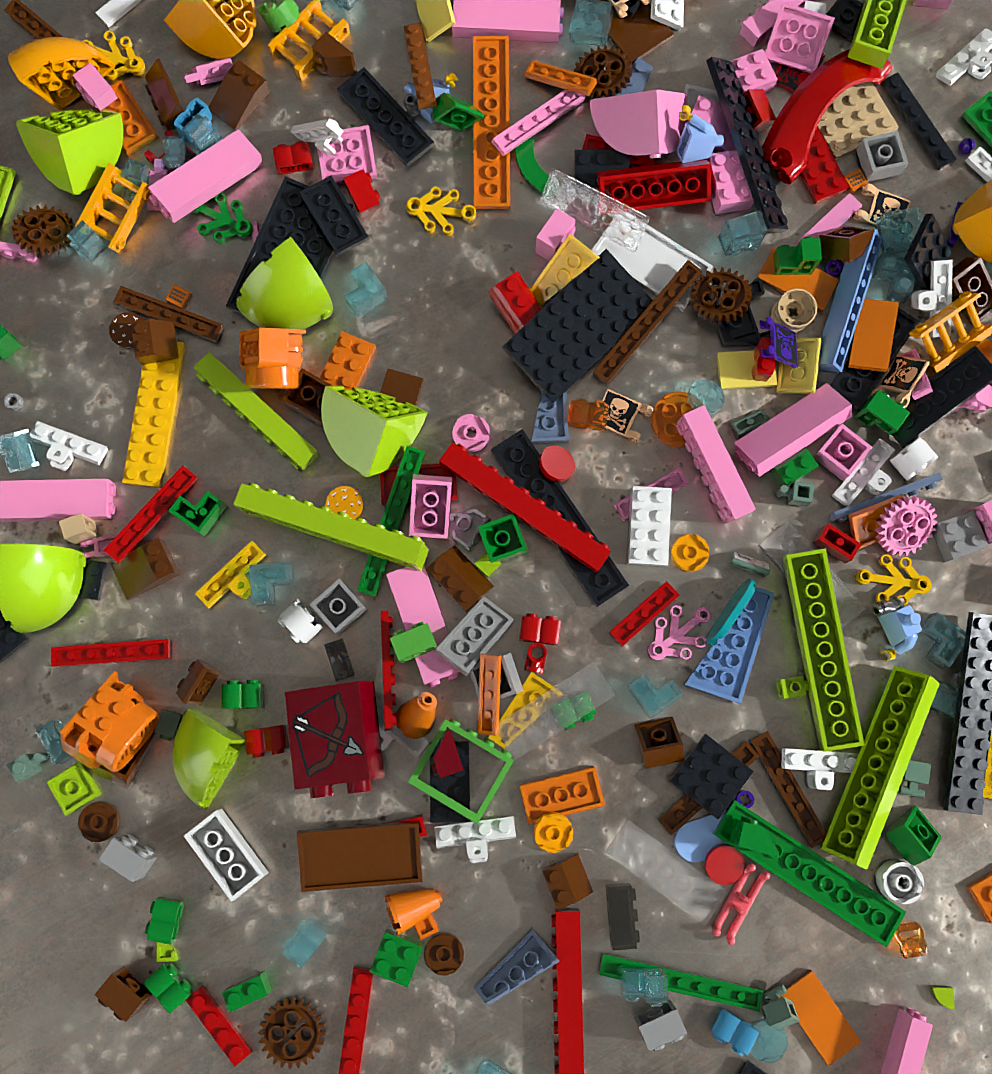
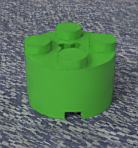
[257,0,300,33]

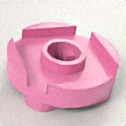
[452,414,490,453]

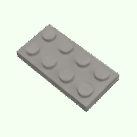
[435,596,514,676]

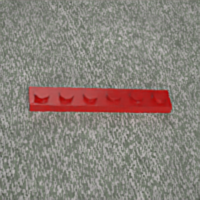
[103,465,198,564]
[380,610,397,731]
[51,639,170,667]
[338,966,373,1074]

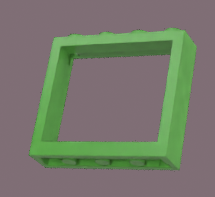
[408,718,514,824]

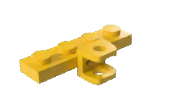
[195,541,266,608]

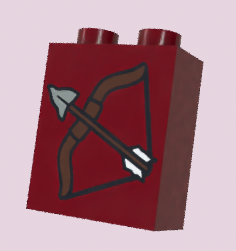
[285,681,385,799]

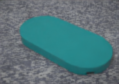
[705,579,756,646]

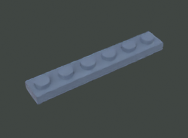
[829,473,943,523]

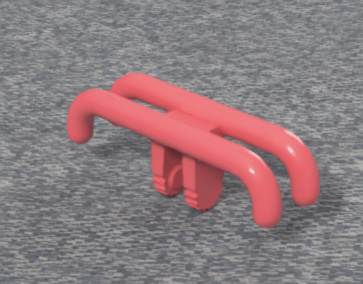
[712,863,770,945]

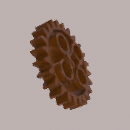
[574,45,632,99]
[12,205,76,257]
[690,267,752,324]
[258,997,326,1069]

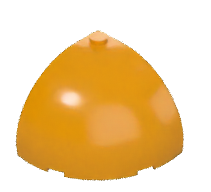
[164,0,256,59]
[8,37,116,111]
[952,180,992,263]

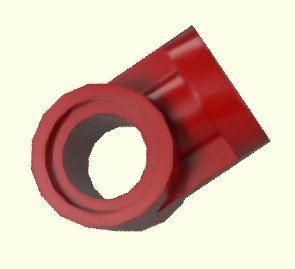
[524,643,547,674]

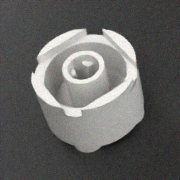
[890,437,938,481]
[277,599,324,643]
[875,860,924,904]

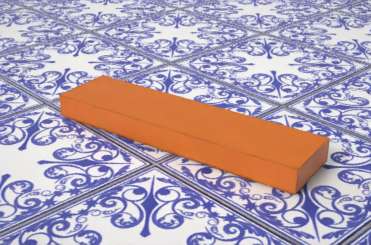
[524,60,597,96]
[477,654,501,736]

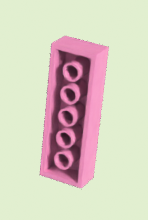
[676,405,756,524]

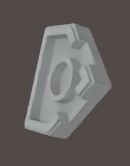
[449,508,491,551]

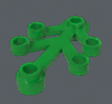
[192,193,253,244]

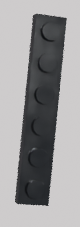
[881,72,957,170]

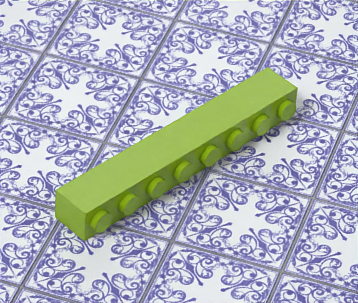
[193,352,319,471]

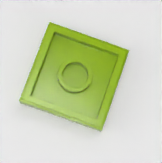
[46,761,102,816]

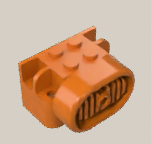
[240,328,306,389]
[59,671,160,772]

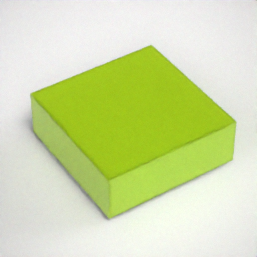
[474,552,501,578]

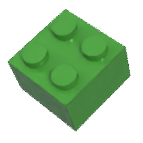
[390,621,438,663]

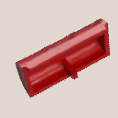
[488,271,543,334]

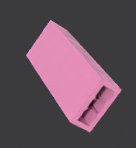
[452,0,564,43]
[148,129,263,223]
[734,383,852,477]
[0,479,116,522]
[386,565,461,687]
[881,1007,933,1074]

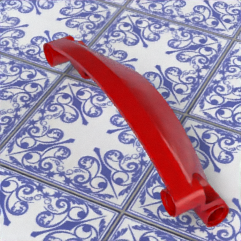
[762,49,893,185]

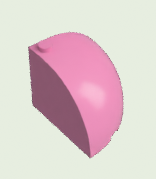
[590,89,688,159]

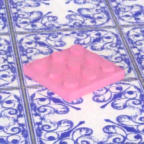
[765,2,835,73]
[316,125,378,185]

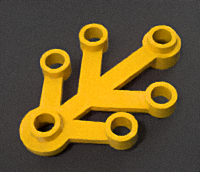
[83,30,145,80]
[406,187,476,236]
[855,554,932,605]

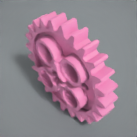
[875,495,938,556]

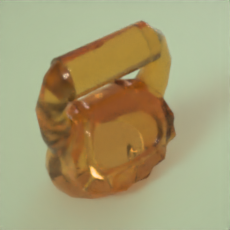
[894,921,928,959]

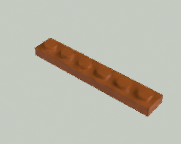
[404,22,437,110]

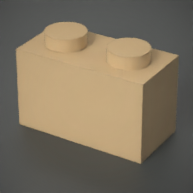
[58,513,99,545]

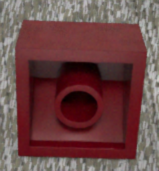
[431,730,463,778]

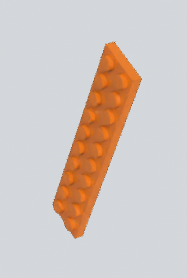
[473,36,510,209]

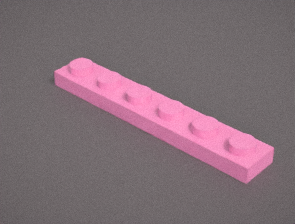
[492,89,586,156]

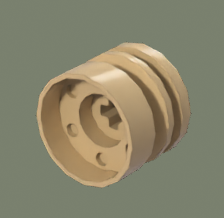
[770,288,817,333]

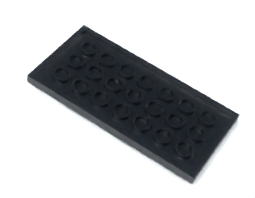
[226,176,353,315]
[501,248,653,403]

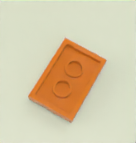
[320,331,376,390]
[848,494,905,549]

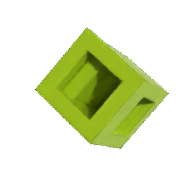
[776,676,809,699]

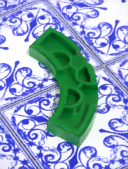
[515,138,561,199]

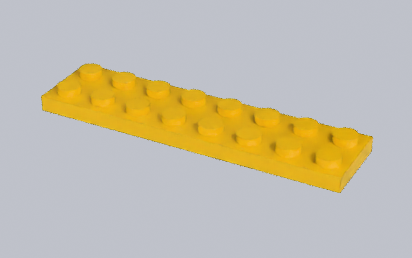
[122,342,186,488]

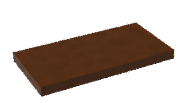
[579,0,674,65]
[297,821,422,892]

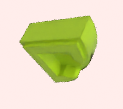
[156,942,178,962]
[931,986,955,1010]

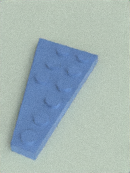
[684,587,774,704]

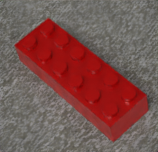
[597,159,711,214]

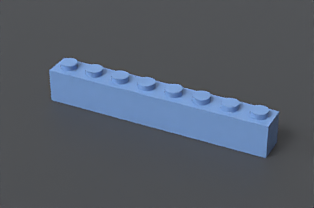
[818,229,883,372]

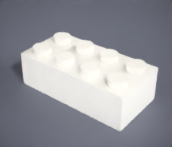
[627,486,672,567]
[184,809,269,902]

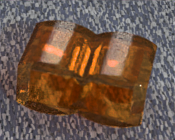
[568,398,609,431]

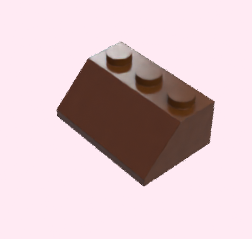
[145,58,184,131]
[426,545,494,613]

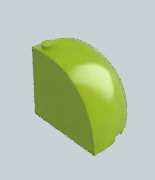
[16,109,123,195]
[237,237,333,330]
[321,386,428,477]
[0,544,86,633]
[172,708,245,810]

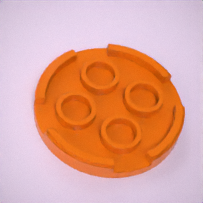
[651,392,703,448]

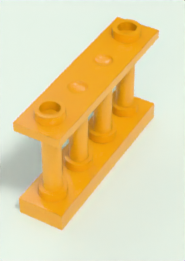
[268,0,350,81]
[74,163,151,253]
[909,291,992,373]

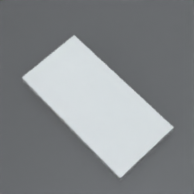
[591,211,713,312]

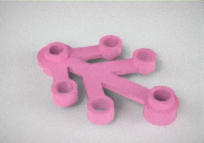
[648,605,711,660]

